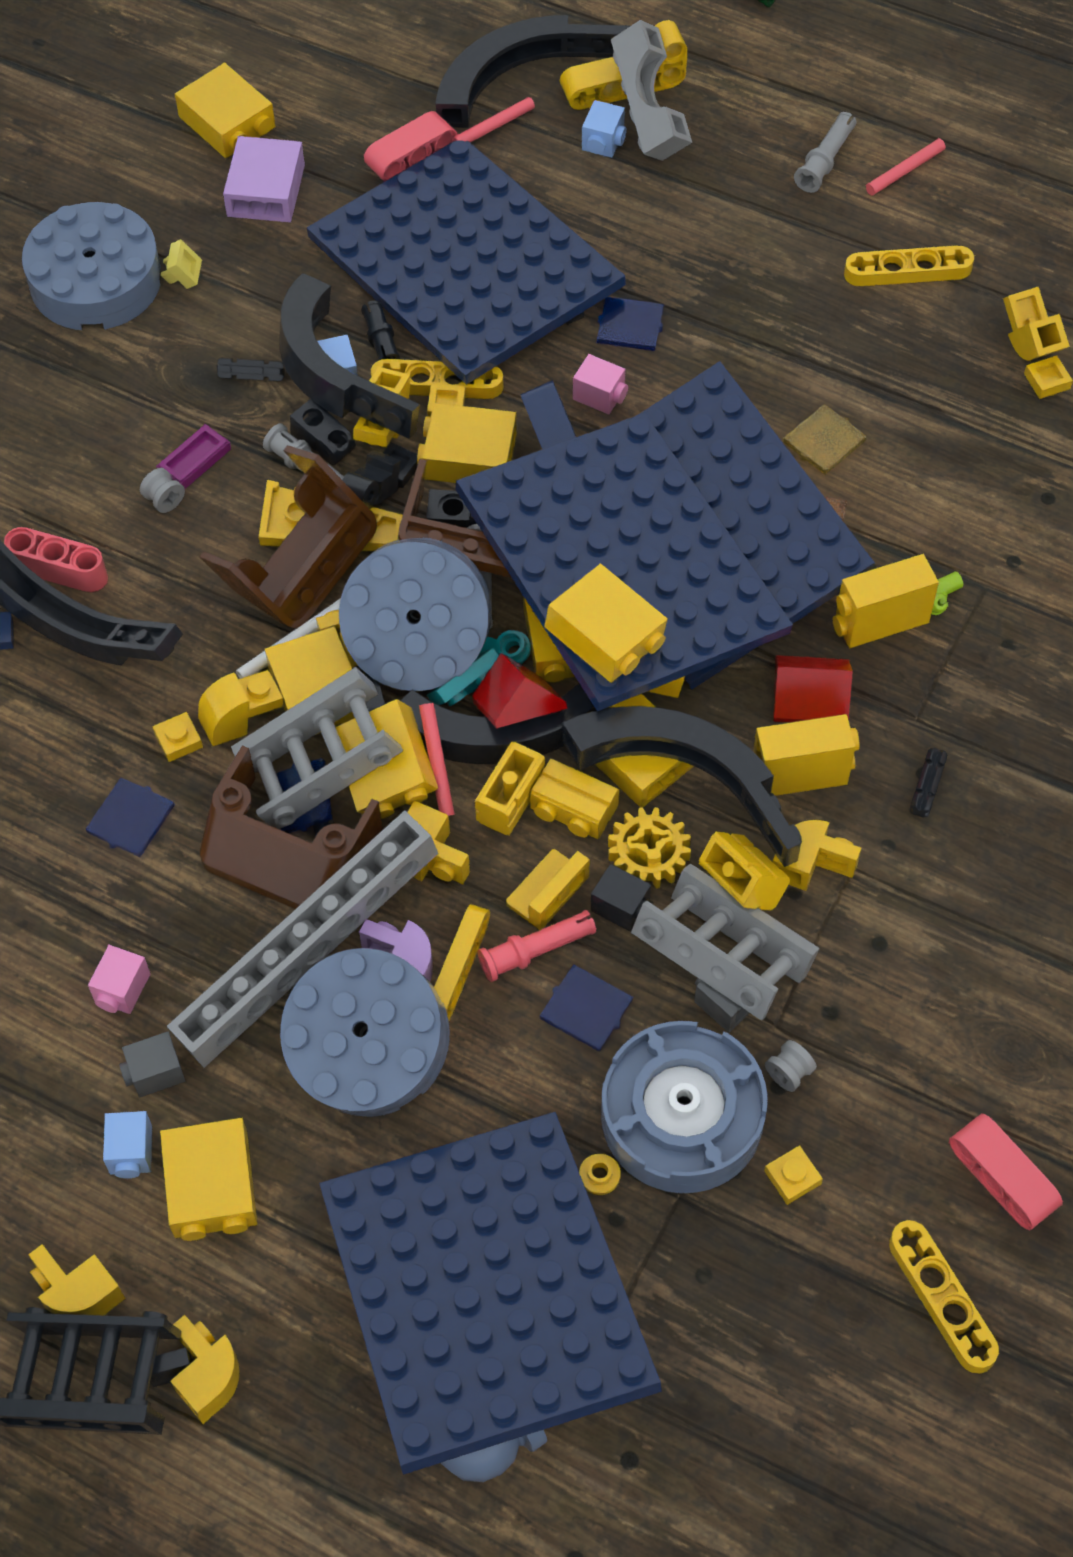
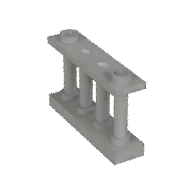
[231,667,403,829]
[631,863,820,1021]

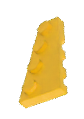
[259,480,403,551]

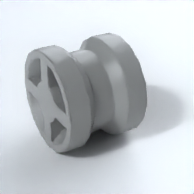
[139,468,185,513]
[765,1040,817,1092]

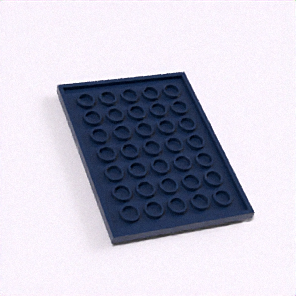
[307,140,626,385]
[638,361,876,690]
[455,413,793,711]
[319,1112,662,1475]

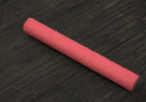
[452,97,535,143]
[866,138,946,196]
[419,703,455,816]

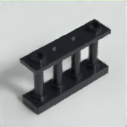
[0,1307,182,1435]

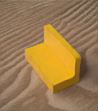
[506,849,590,930]

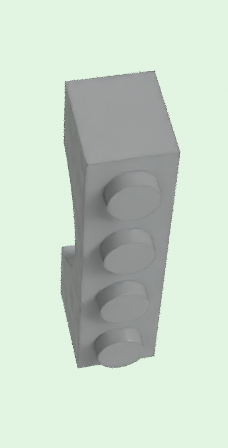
[611,20,692,161]

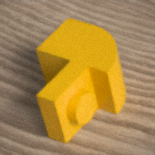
[1003,287,1070,361]
[353,367,410,447]
[198,670,283,746]
[407,801,470,884]
[773,820,861,891]
[28,1244,126,1316]
[171,1315,240,1424]

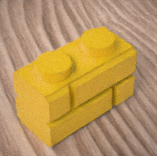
[475,742,545,836]
[530,759,619,839]
[699,831,790,910]

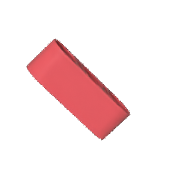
[364,111,458,182]
[4,527,108,592]
[949,1113,1063,1231]

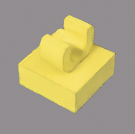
[160,240,202,289]

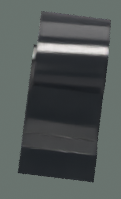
[290,399,356,465]
[342,450,401,509]

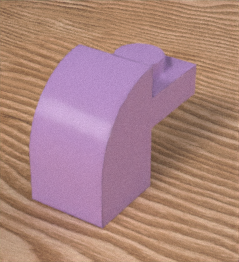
[359,919,433,982]

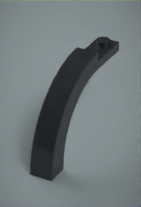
[436,15,630,128]
[279,273,420,439]
[0,540,183,666]
[401,683,597,764]
[562,706,802,867]

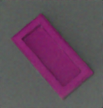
[156,424,231,489]

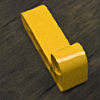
[559,20,687,110]

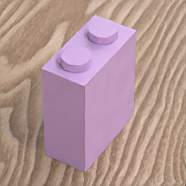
[223,136,305,223]

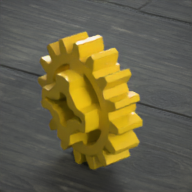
[608,807,691,889]

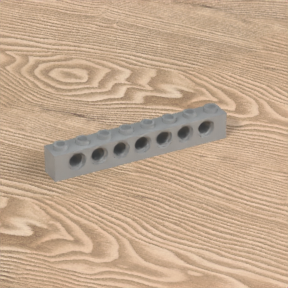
[167,810,438,1068]

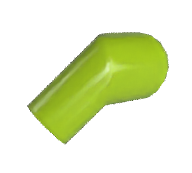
[931,571,963,615]

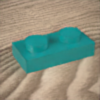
[427,648,499,707]

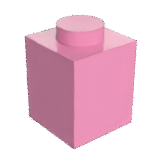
[573,354,628,414]
[88,945,151,1014]

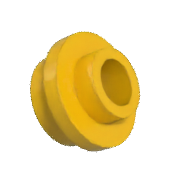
[579,1154,620,1195]

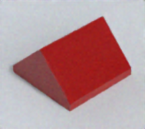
[472,653,567,728]
[773,655,853,723]

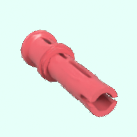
[477,910,596,982]

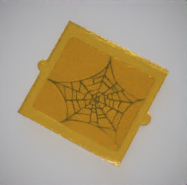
[783,404,867,475]

